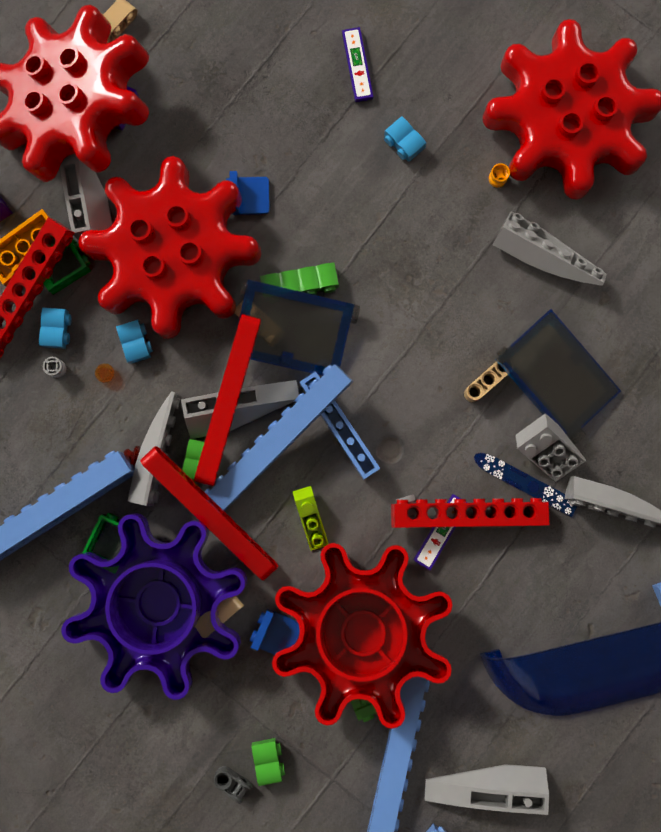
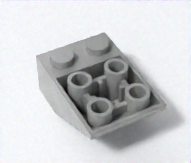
[516,413,586,482]

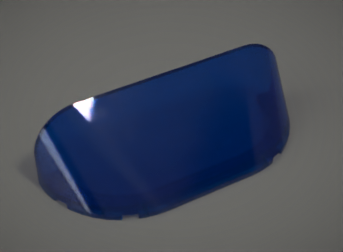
[480,622,661,716]

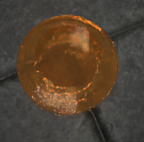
[95,363,115,383]

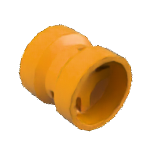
[488,163,510,188]

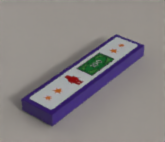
[342,27,373,102]
[413,494,467,570]

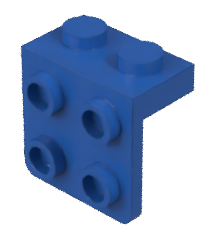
[226,171,270,215]
[249,608,300,655]

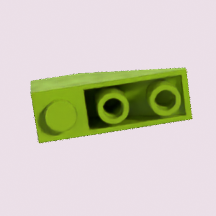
[293,486,329,551]

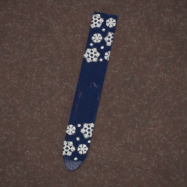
[474,453,577,517]

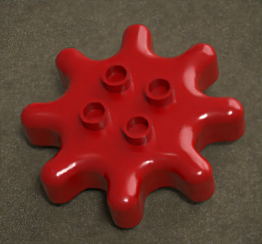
[0,5,149,182]
[482,19,661,200]
[78,156,262,339]
[272,543,453,729]

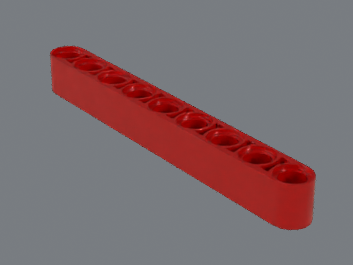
[194,314,261,487]
[140,446,278,581]

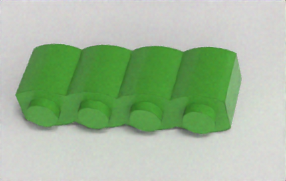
[260,263,339,304]

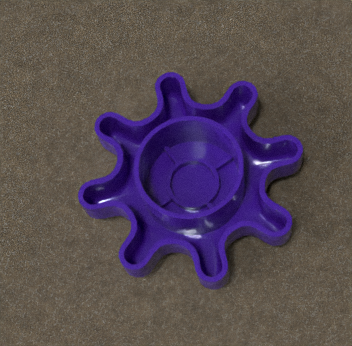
[61,513,247,700]

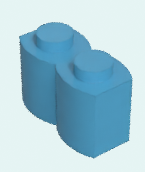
[384,116,426,162]
[39,308,72,349]
[116,320,153,364]

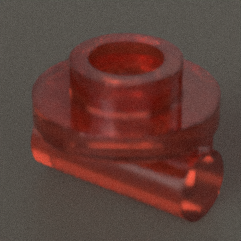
[124,446,140,465]

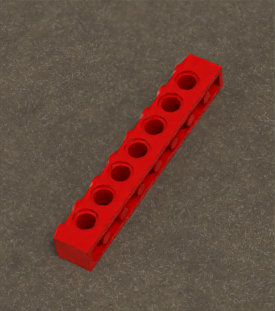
[0,217,75,358]
[391,498,549,528]

